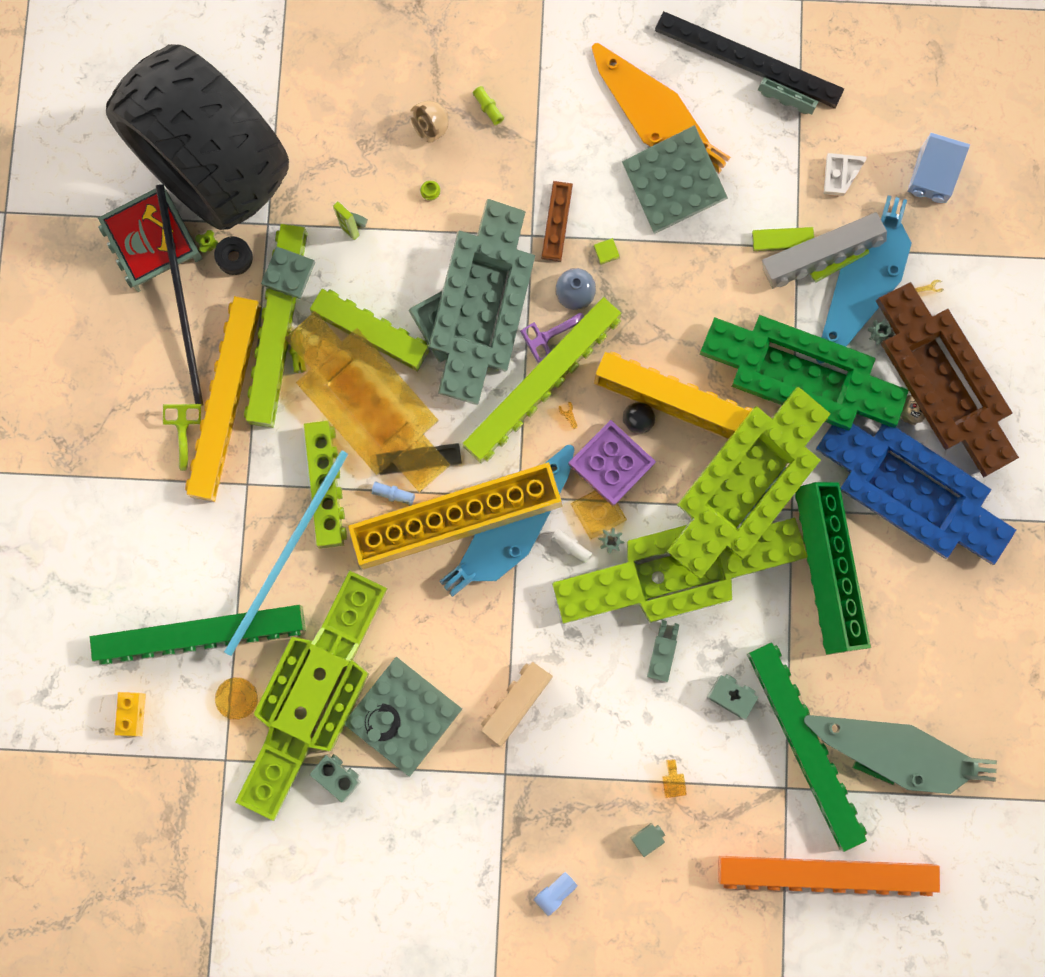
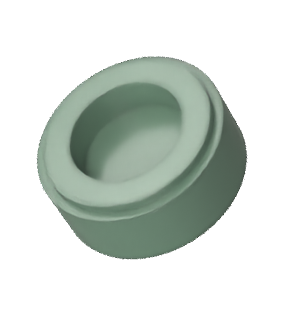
[350,212,368,228]

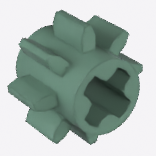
[867,319,895,345]
[598,527,625,554]

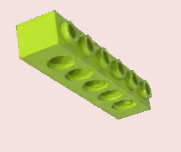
[304,421,347,549]

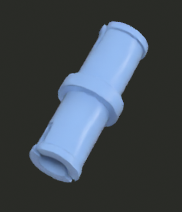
[372,481,415,506]

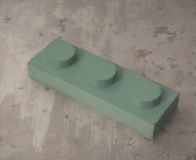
[758,77,819,115]

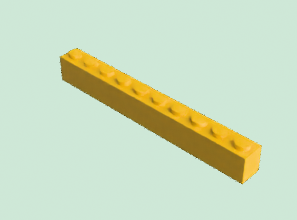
[185,296,262,502]

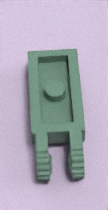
[647,620,680,682]

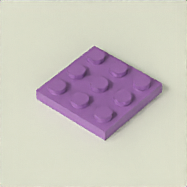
[568,420,656,507]

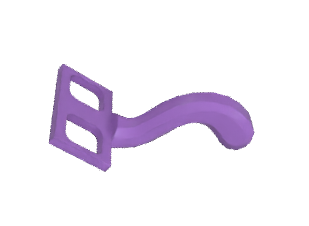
[520,313,584,363]

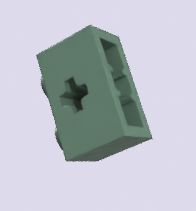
[706,674,759,720]

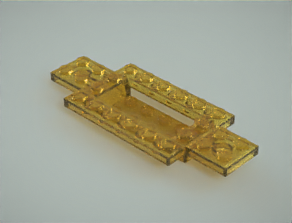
[285,311,451,493]

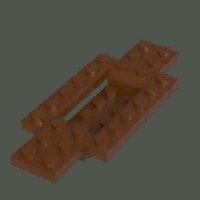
[876,282,1019,478]

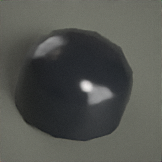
[623,402,656,434]

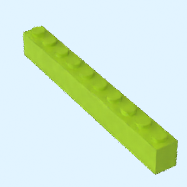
[244,224,308,428]
[462,297,622,464]

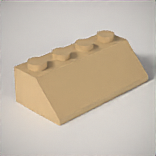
[481,662,553,746]

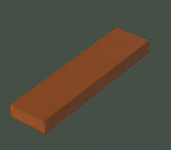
[541,181,573,262]

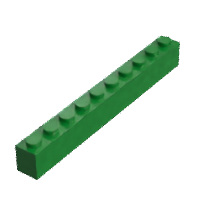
[89,604,306,665]
[746,642,867,852]

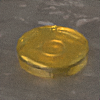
[215,677,258,720]

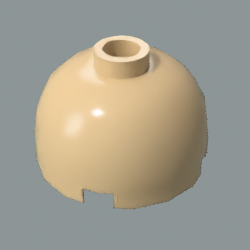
[410,100,448,143]

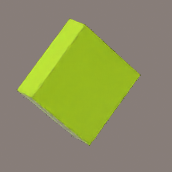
[594,238,620,265]

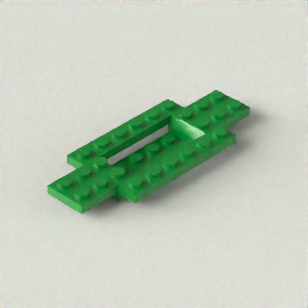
[699,315,909,431]

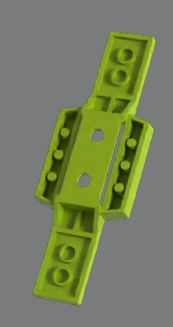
[552,517,807,624]
[235,570,388,821]

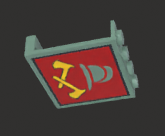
[98,187,203,292]

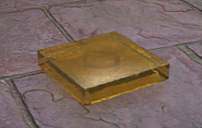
[570,490,627,541]

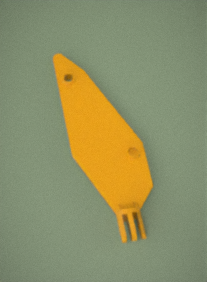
[592,43,731,174]

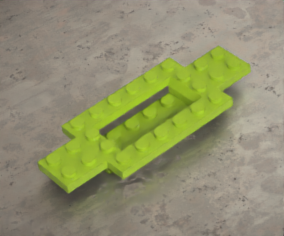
[667,387,830,579]

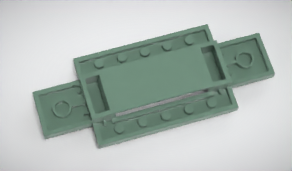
[428,199,535,405]

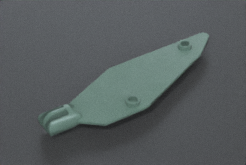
[804,715,997,794]

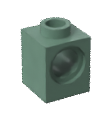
[630,823,666,857]

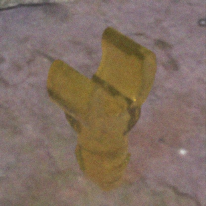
[559,402,577,429]

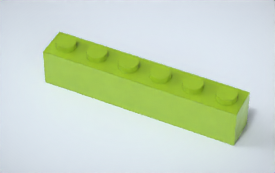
[310,289,429,372]

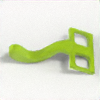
[163,404,201,471]

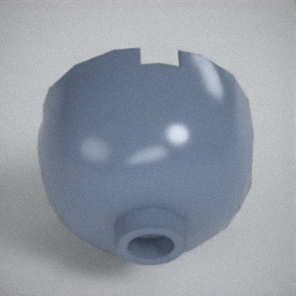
[556,268,596,310]

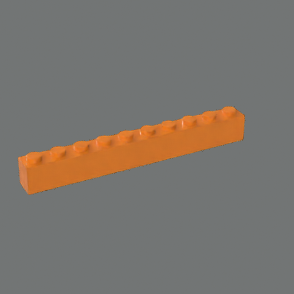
[718,856,940,896]

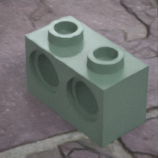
[310,754,361,803]

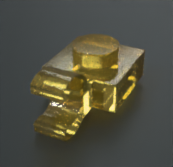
[662,759,687,798]

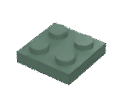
[261,246,315,299]

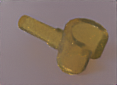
[915,280,944,293]

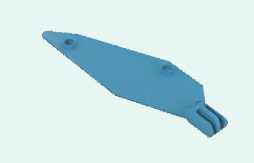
[816,195,912,364]
[439,445,575,597]

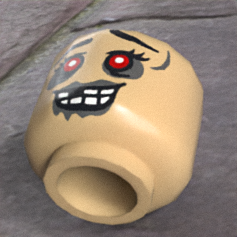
[900,395,925,425]

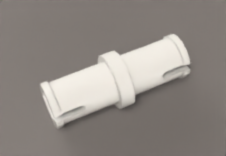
[551,529,593,564]

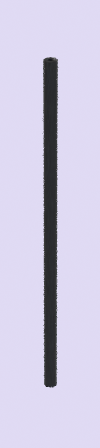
[156,184,204,406]

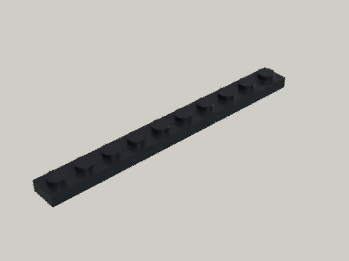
[655,11,845,109]

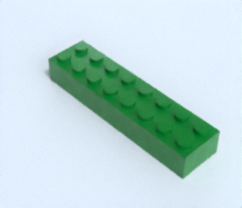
[795,482,871,655]

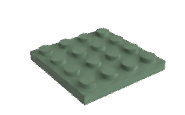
[622,125,728,234]
[345,657,462,777]

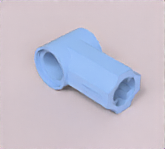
[533,872,578,916]

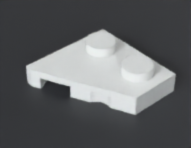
[824,153,866,196]

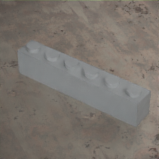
[762,212,887,289]

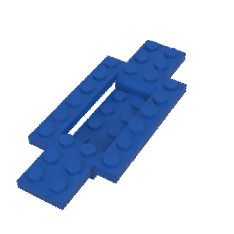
[815,424,1017,565]

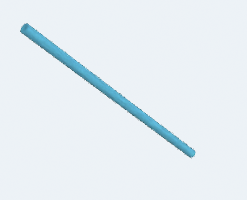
[224,450,348,656]

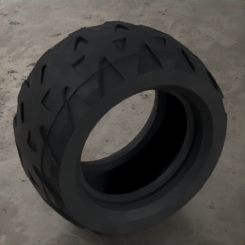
[106,44,289,230]

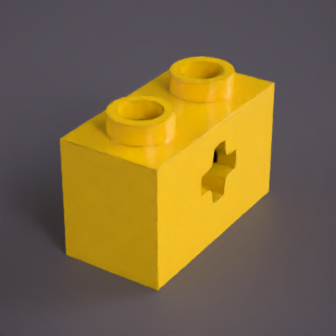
[114,692,146,736]

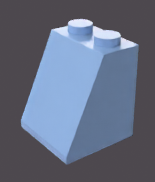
[907,133,970,203]

